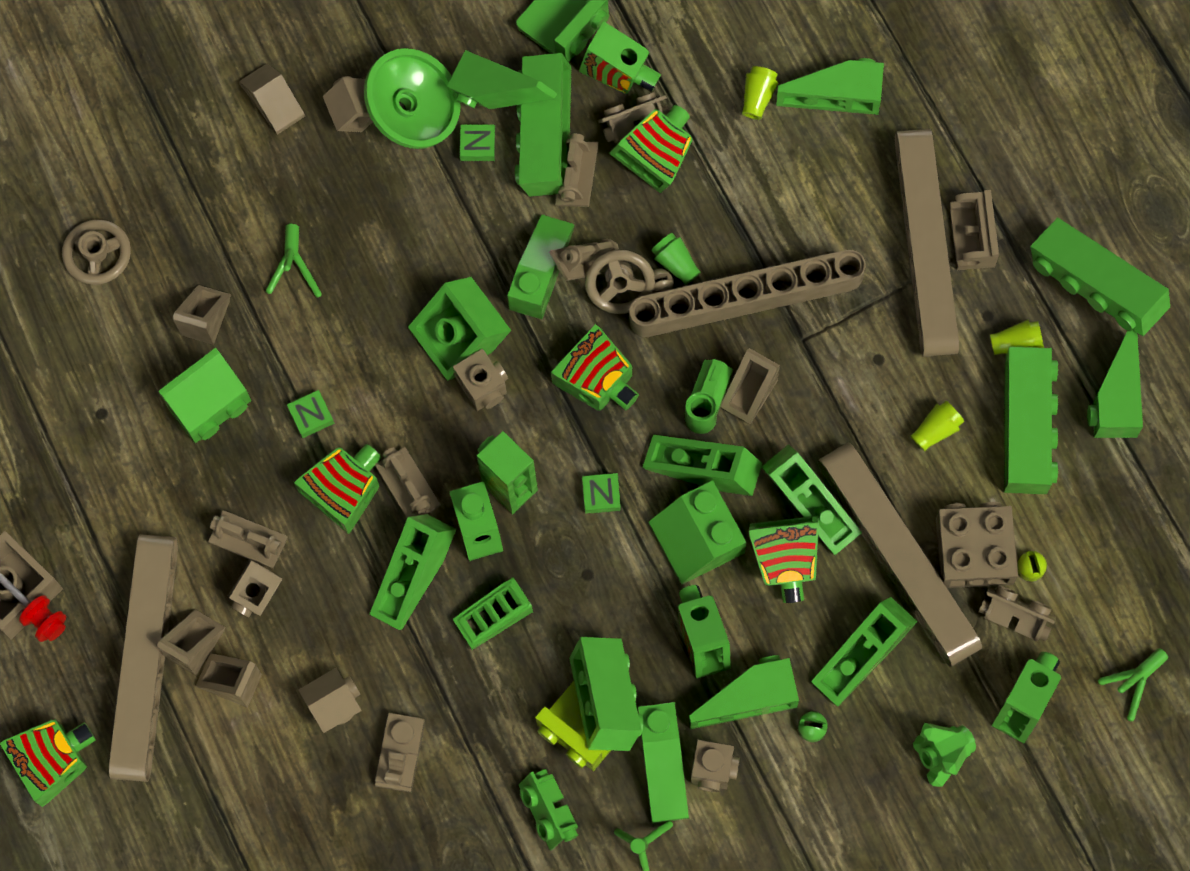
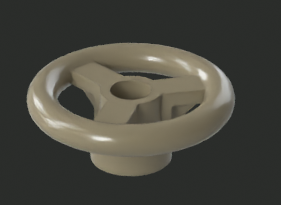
[62,220,131,285]
[585,250,655,314]

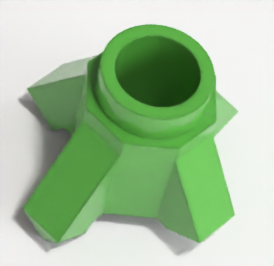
[913,722,976,787]

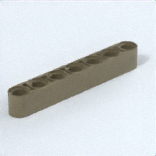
[895,128,959,357]
[629,250,866,337]
[817,442,982,667]
[109,535,178,782]

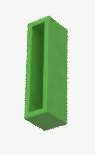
[515,53,571,197]
[1030,217,1170,336]
[1004,347,1058,494]

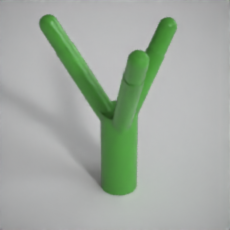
[266,224,321,297]
[1098,648,1168,721]
[614,821,673,871]

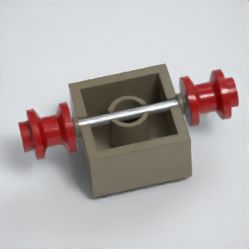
[0,531,66,642]

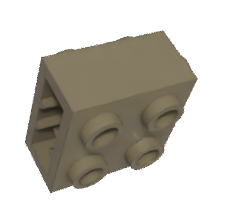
[936,502,1018,588]

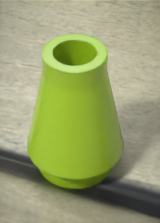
[742,66,779,120]
[990,319,1044,355]
[910,401,964,452]

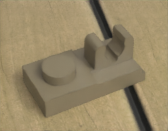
[375,713,425,793]

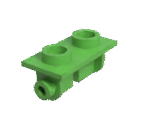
[519,769,578,851]

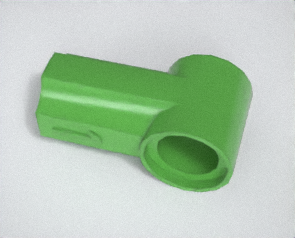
[685,359,733,434]

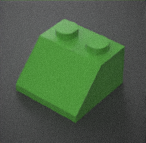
[408,277,511,381]
[159,348,251,443]
[649,480,746,585]

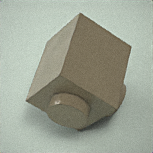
[323,76,373,132]
[453,349,508,411]
[298,668,362,733]
[691,740,740,792]

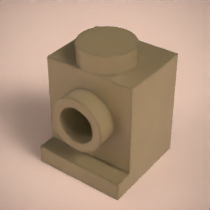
[228,559,282,617]

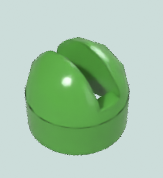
[798,711,828,742]

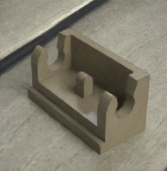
[949,190,999,270]

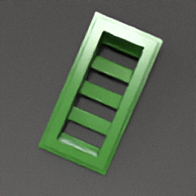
[453,577,533,650]

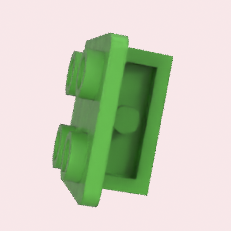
[516,0,609,62]

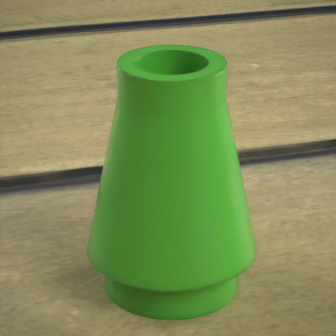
[651,233,701,286]

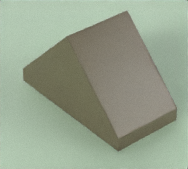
[239,63,305,135]
[173,285,231,345]
[720,348,780,424]
[157,609,225,676]
[196,653,262,708]

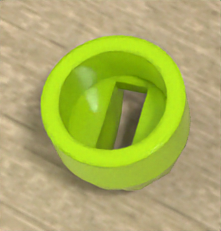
[1017,551,1047,582]

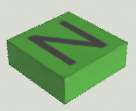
[460,125,495,161]
[287,390,335,438]
[582,473,621,514]

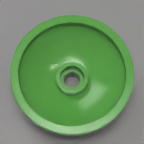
[364,48,460,149]

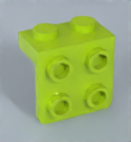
[535,681,611,772]

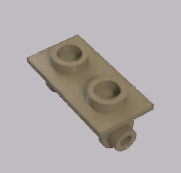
[597,92,670,143]
[555,133,598,207]
[549,239,619,281]
[375,447,441,518]
[208,510,288,569]
[979,585,1056,642]

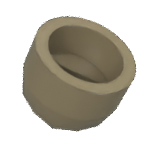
[652,268,673,294]

